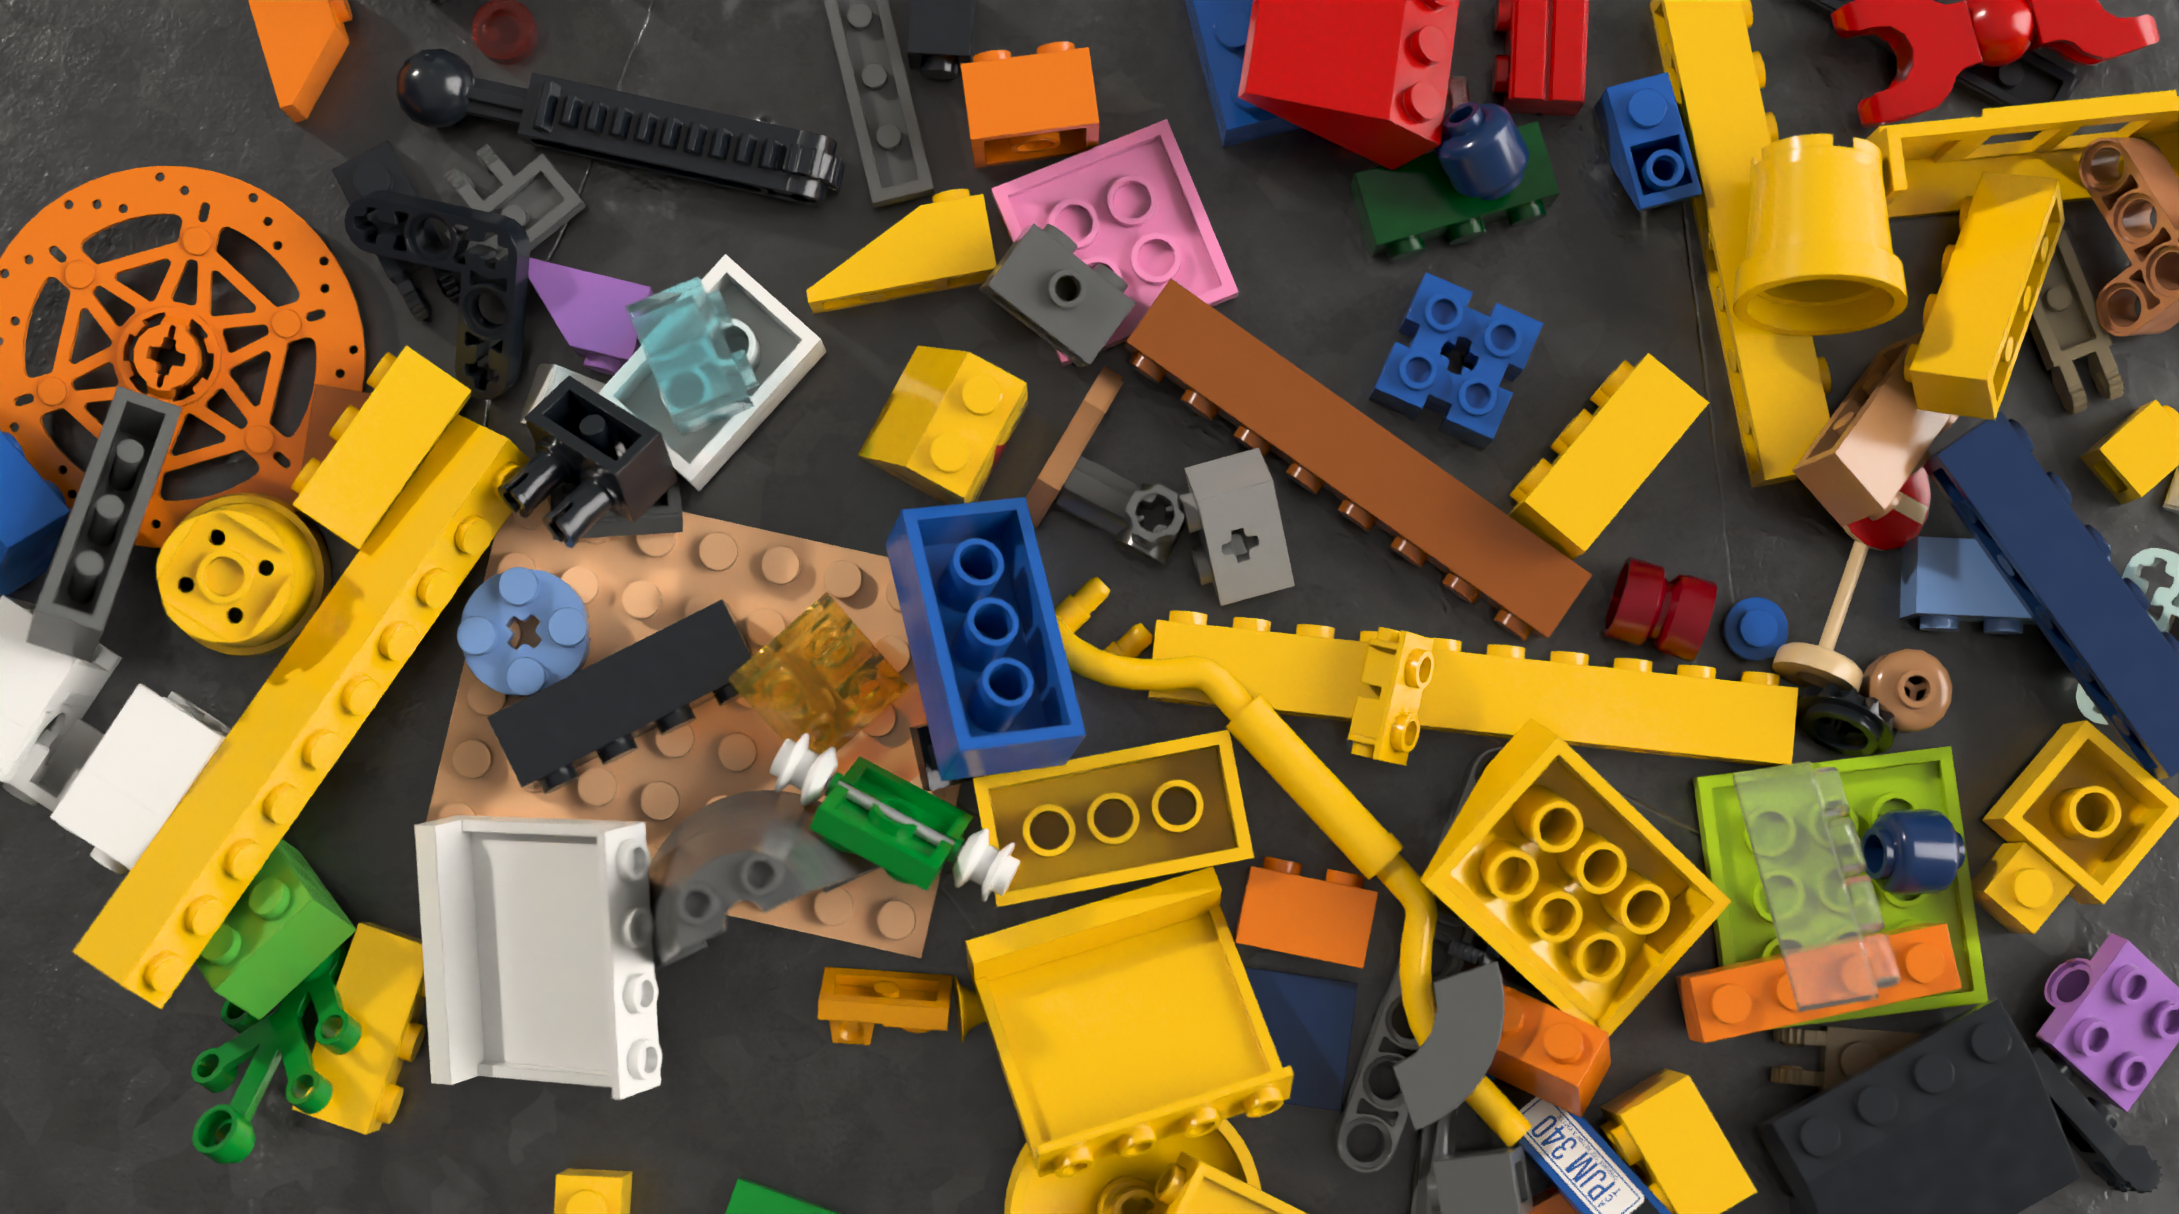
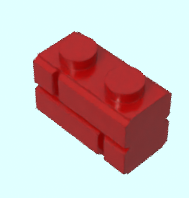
[1492,0,1589,116]

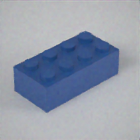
[885,497,1086,781]

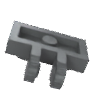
[444,142,586,260]

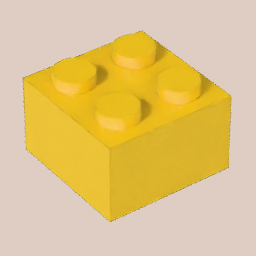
[1982,720,2179,904]
[1599,1068,1757,1214]

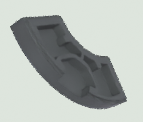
[1393,961,1504,1131]

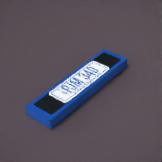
[1485,1073,1671,1214]

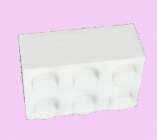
[598,254,827,491]

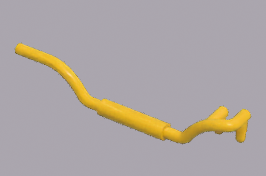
[1054,576,1532,1147]

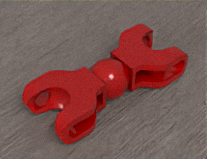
[1830,0,2160,128]

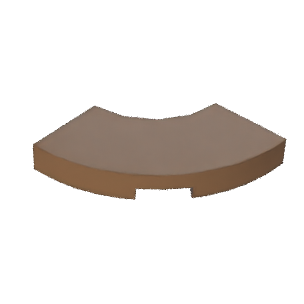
[1026,366,1123,529]

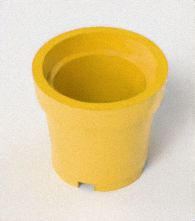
[1733,134,1908,336]
[157,492,332,657]

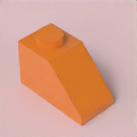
[248,0,353,123]

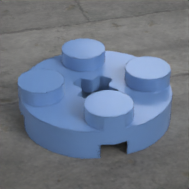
[457,567,591,697]

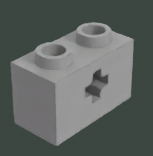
[1179,448,1295,606]

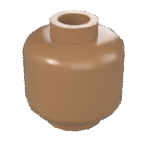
[1859,648,1952,734]

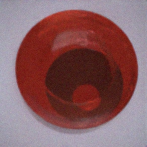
[472,0,538,65]

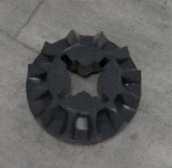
[1796,683,1898,756]

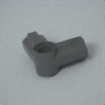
[1056,456,1186,566]

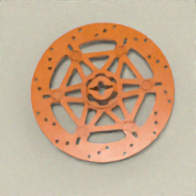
[0,166,366,548]

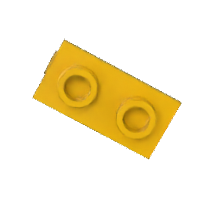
[1347,627,1434,766]

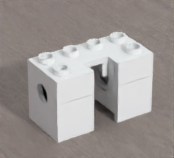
[0,595,232,875]

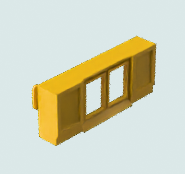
[1865,90,2179,220]

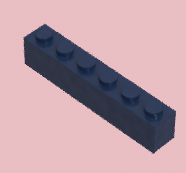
[1923,411,2179,779]

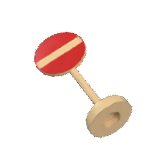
[1772,467,1931,693]

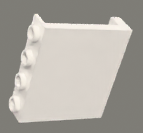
[414,815,662,1100]

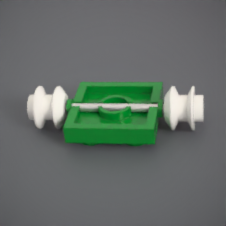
[769,733,1021,902]

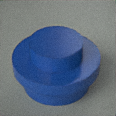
[1723,597,1788,661]

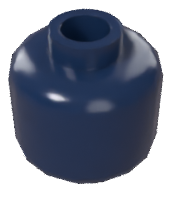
[1434,102,1530,201]
[1861,809,1965,895]

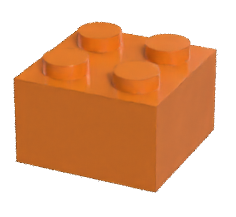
[961,41,1099,169]

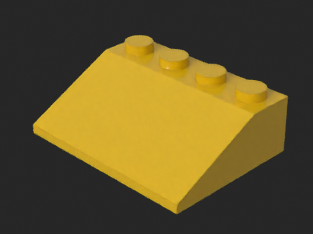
[1420,718,1732,1036]

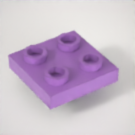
[2035,933,2179,1112]

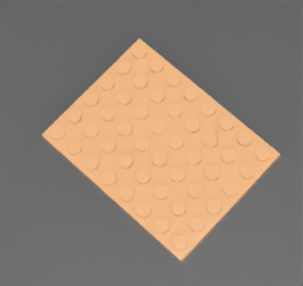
[426,495,962,958]

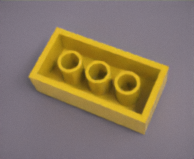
[973,730,1254,907]

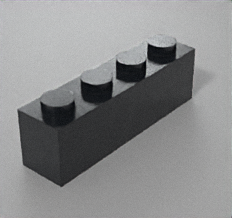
[487,599,763,794]

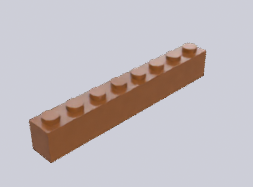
[1123,278,1592,641]

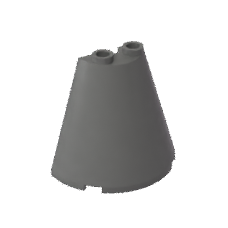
[648,790,881,972]

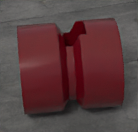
[1604,557,1717,662]

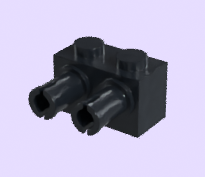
[498,376,678,548]

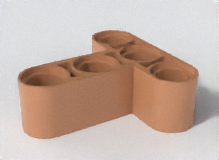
[2079,137,2179,336]

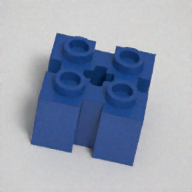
[1368,272,1544,450]

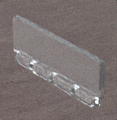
[1733,761,1901,1012]

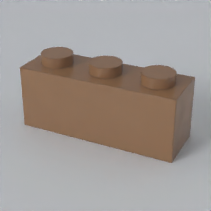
[1792,331,1959,527]

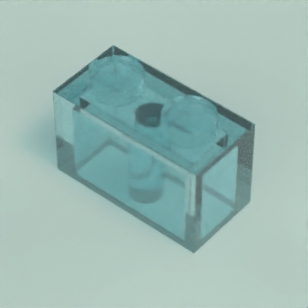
[626,276,759,436]

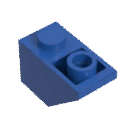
[1594,72,1702,212]

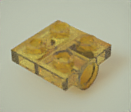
[728,592,910,755]

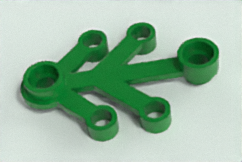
[191,943,362,1164]

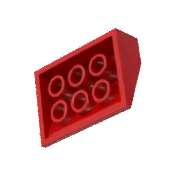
[1238,0,1459,170]

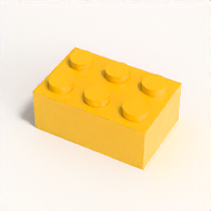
[1508,353,1709,560]

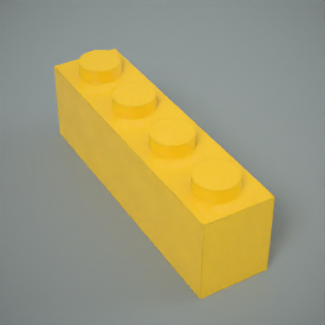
[1904,171,2065,420]

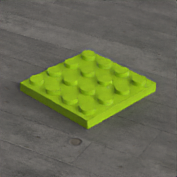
[1693,746,1988,1030]

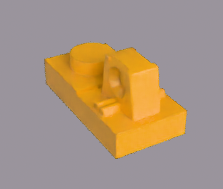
[818,967,953,1045]

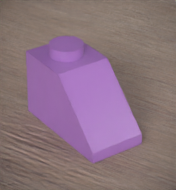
[528,258,658,375]

